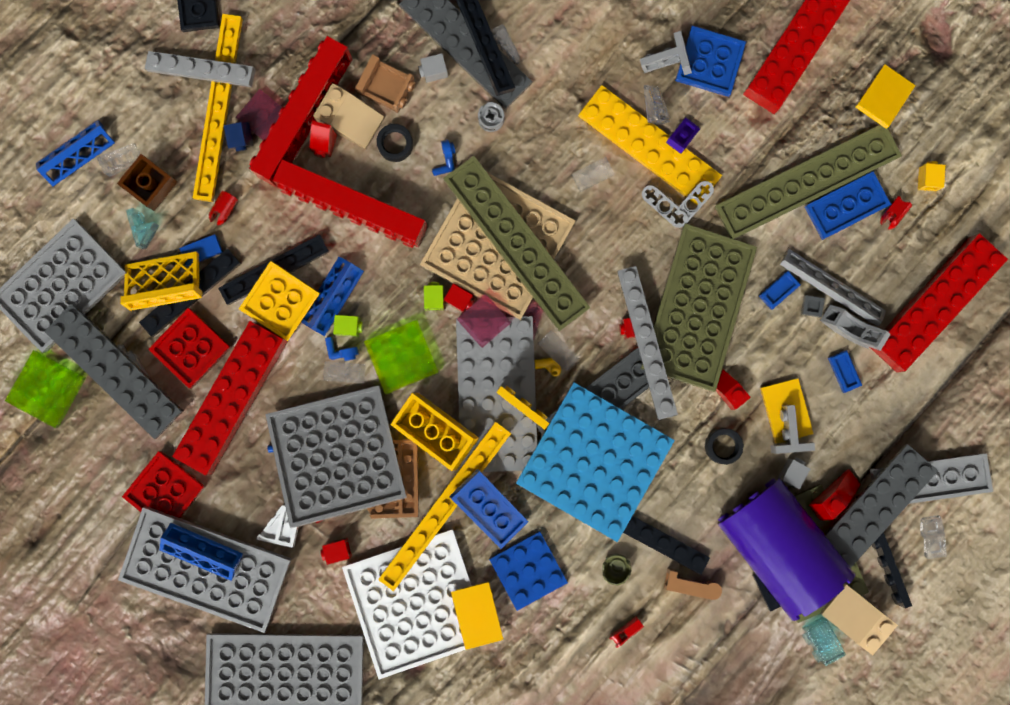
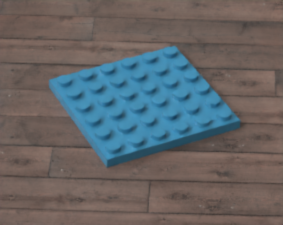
[516,382,675,542]

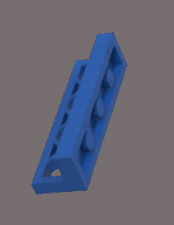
[36,120,115,187]
[301,257,364,336]
[159,523,243,581]

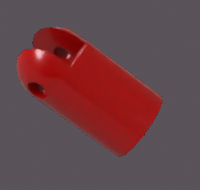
[209,191,238,226]
[880,196,912,230]

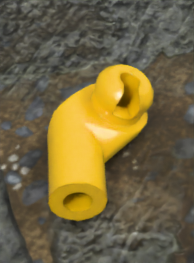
[534,358,561,377]

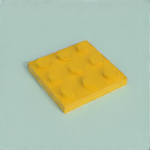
[239,261,320,341]
[496,385,550,430]

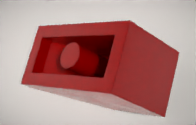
[310,120,337,158]
[716,369,751,410]

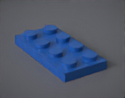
[805,172,891,240]
[449,469,528,549]

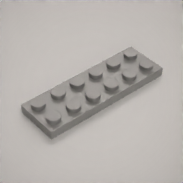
[870,453,993,504]

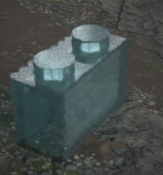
[802,617,846,666]

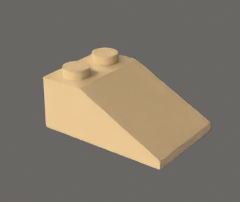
[313,83,384,150]
[821,583,898,655]

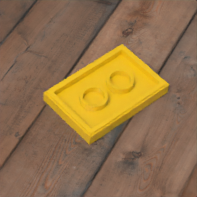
[855,64,916,129]
[760,378,814,444]
[451,581,504,650]

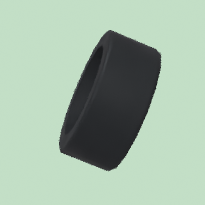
[377,124,413,162]
[705,428,744,465]

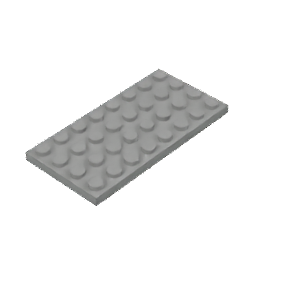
[456,316,537,472]
[118,506,291,633]
[205,633,364,705]

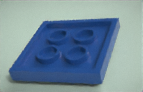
[675,26,746,97]
[489,531,568,611]

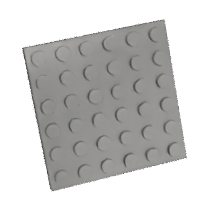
[265,386,407,528]

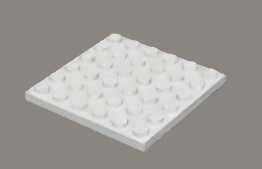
[342,529,472,679]

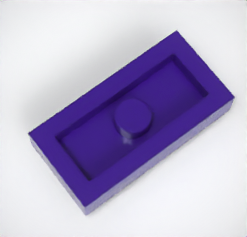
[666,117,701,154]

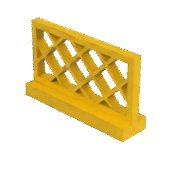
[120,251,202,311]

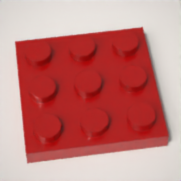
[148,308,231,389]
[122,451,205,518]

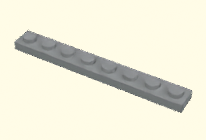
[617,266,678,420]

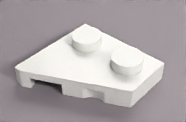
[257,505,299,547]

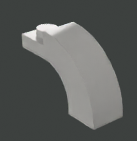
[820,304,891,351]

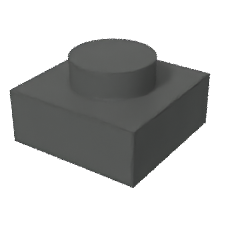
[801,295,825,318]

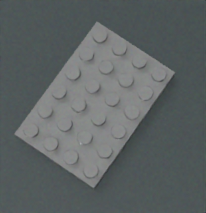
[0,219,126,353]

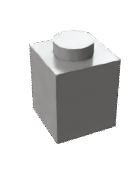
[418,53,448,83]
[777,458,810,489]

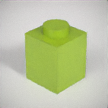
[424,282,444,311]
[333,315,363,337]

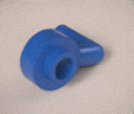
[432,139,455,176]
[325,337,359,361]

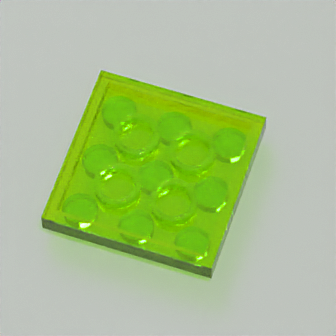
[364,320,439,395]
[5,350,86,428]

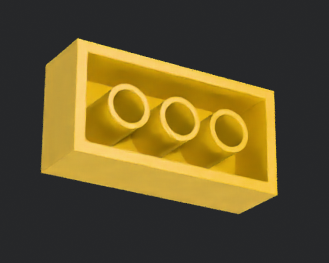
[390,393,479,471]

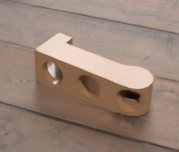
[664,568,722,600]

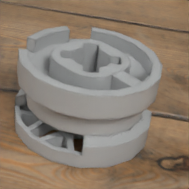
[478,102,504,132]

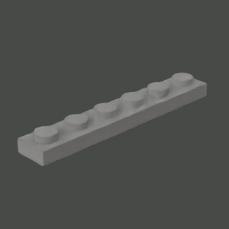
[144,51,256,87]
[780,249,886,327]

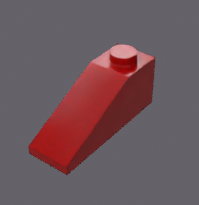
[809,469,861,520]

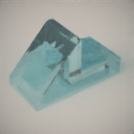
[126,208,159,249]

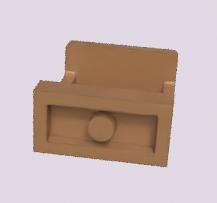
[355,54,416,113]

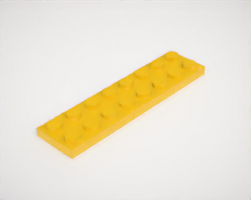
[579,85,722,206]

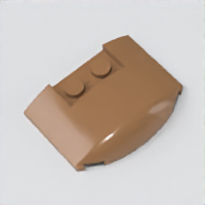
[367,440,419,519]

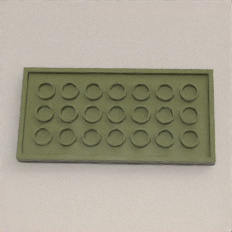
[640,223,757,392]

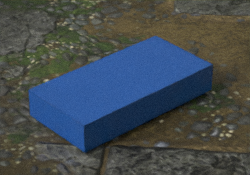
[179,234,223,266]
[759,271,801,310]
[828,350,862,393]

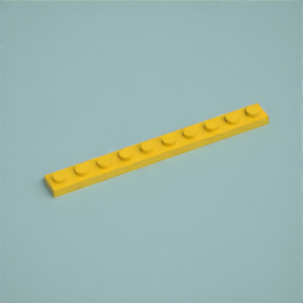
[192,14,243,202]
[378,422,511,591]

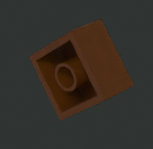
[117,154,178,211]

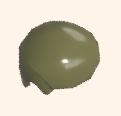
[602,554,632,586]

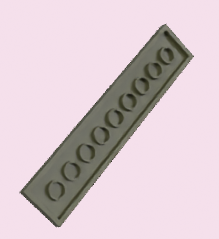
[715,125,902,239]
[443,156,590,331]

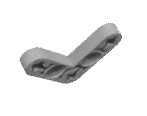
[642,181,714,228]

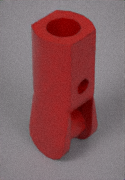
[609,616,644,648]

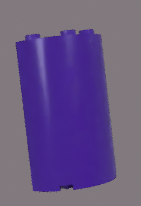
[718,478,856,621]

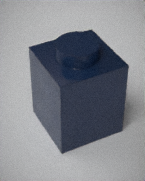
[223,122,254,152]

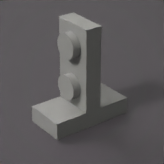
[640,31,692,75]
[771,405,815,454]

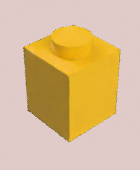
[918,161,946,191]

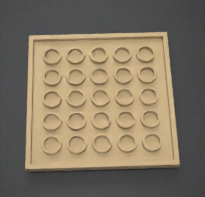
[420,172,575,320]

